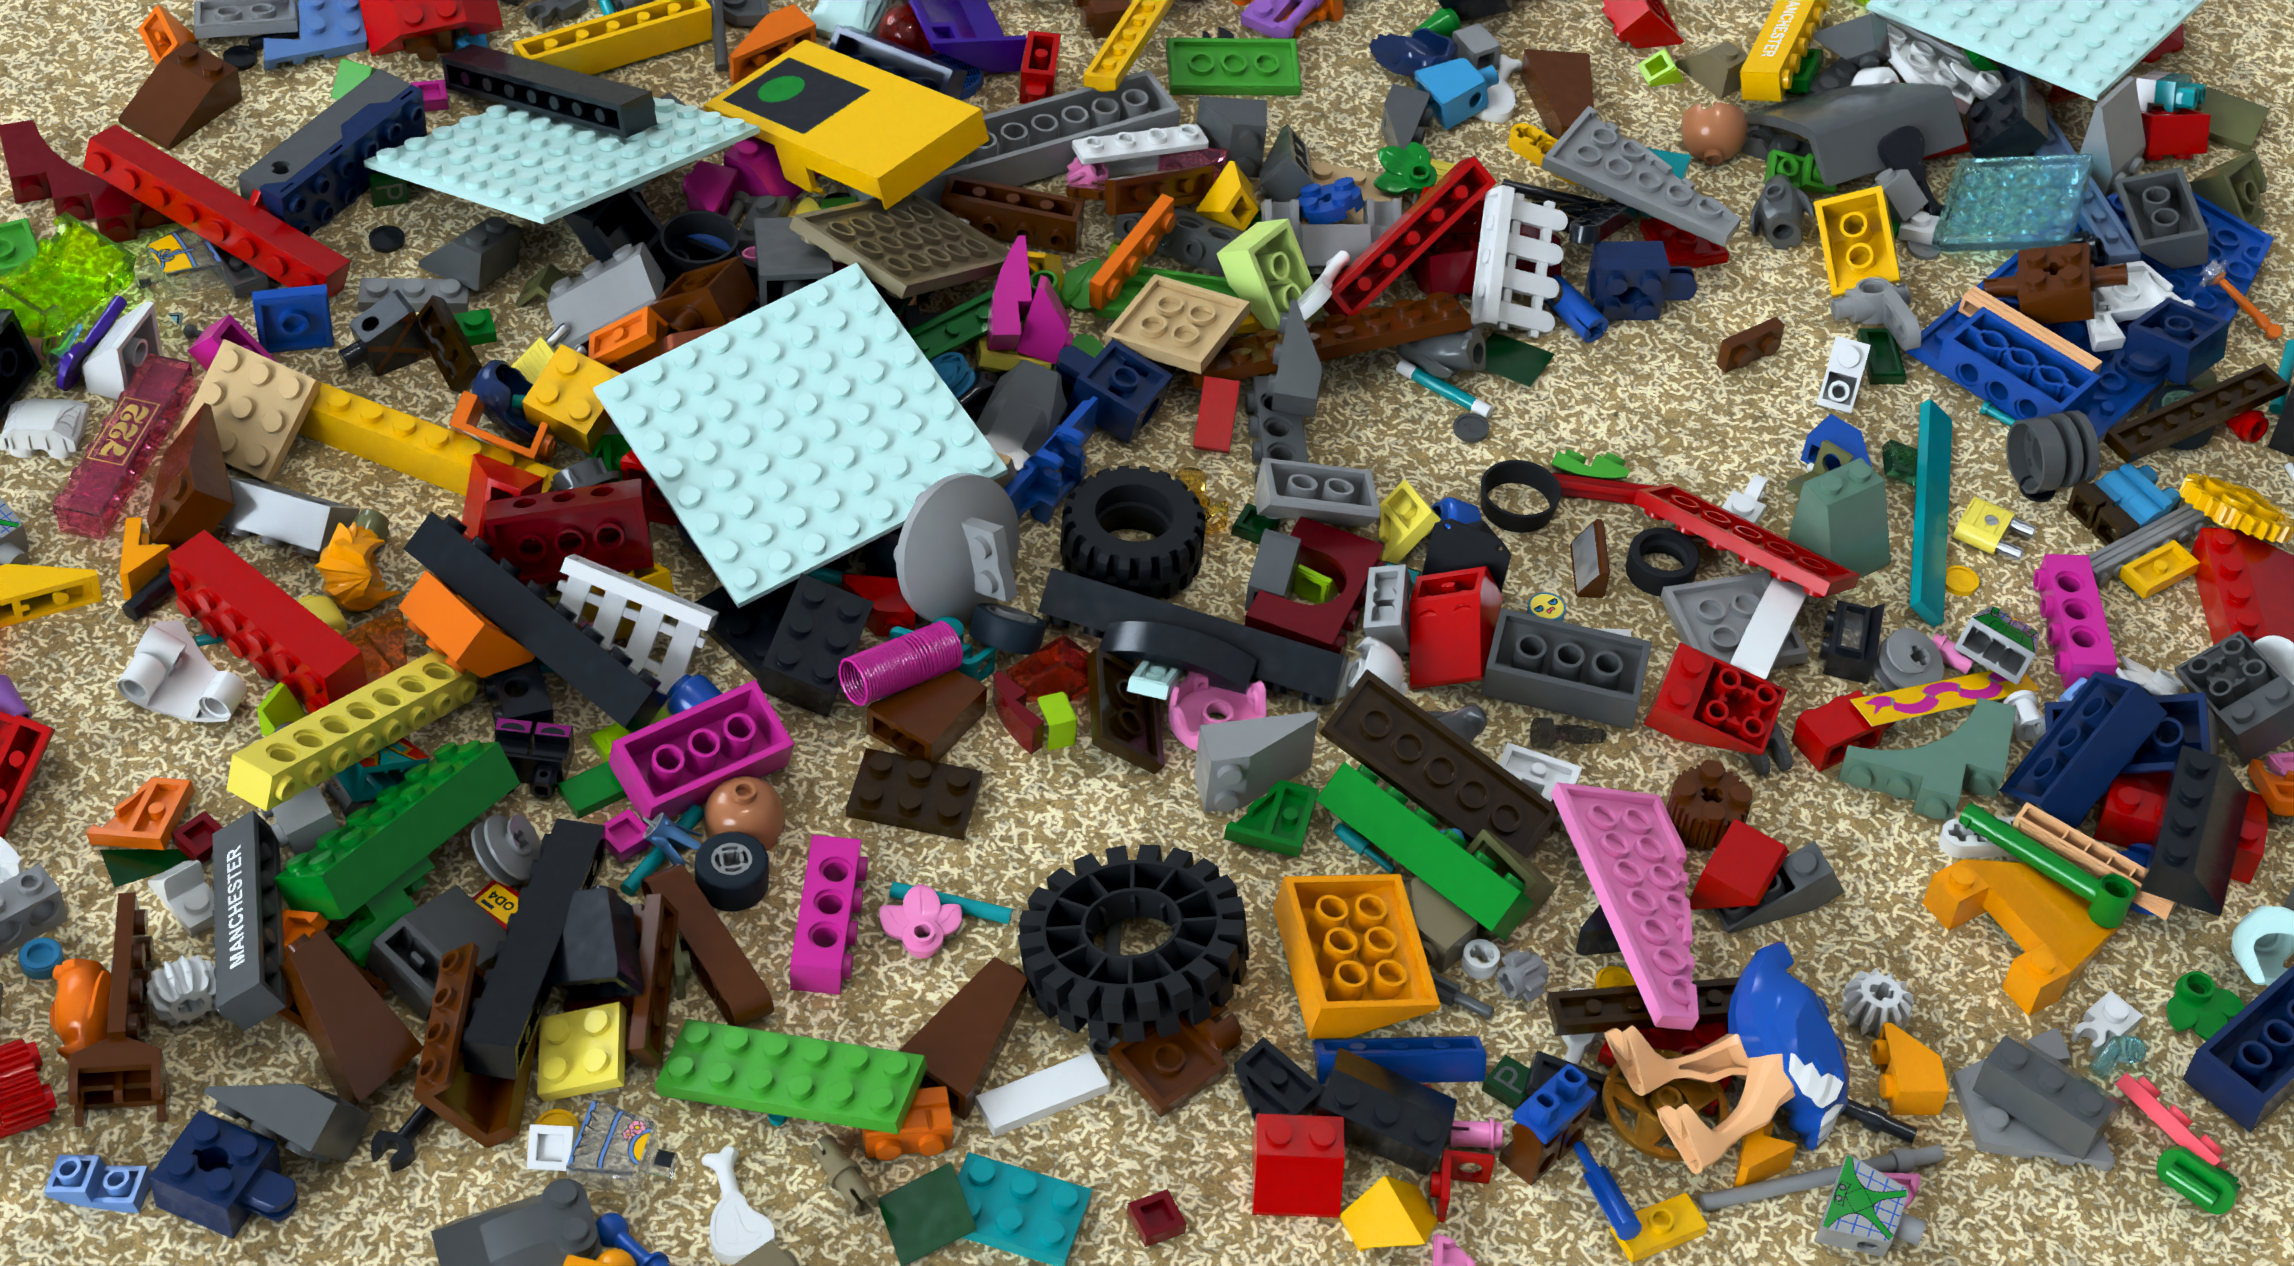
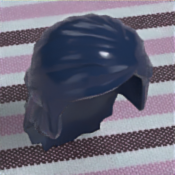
[1369,27,1459,82]
[471,360,538,445]

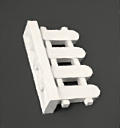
[1470,185,1568,339]
[556,554,719,695]

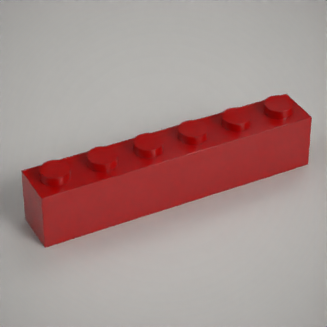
[1322,156,1497,316]

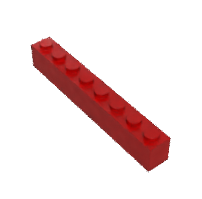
[83,124,351,299]

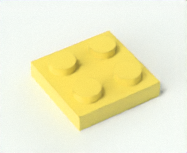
[537,1002,627,1102]

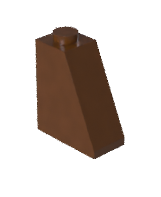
[866,669,987,762]

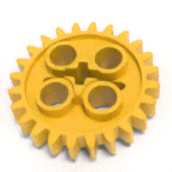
[2178,473,2294,544]

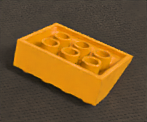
[1273,874,1440,1039]

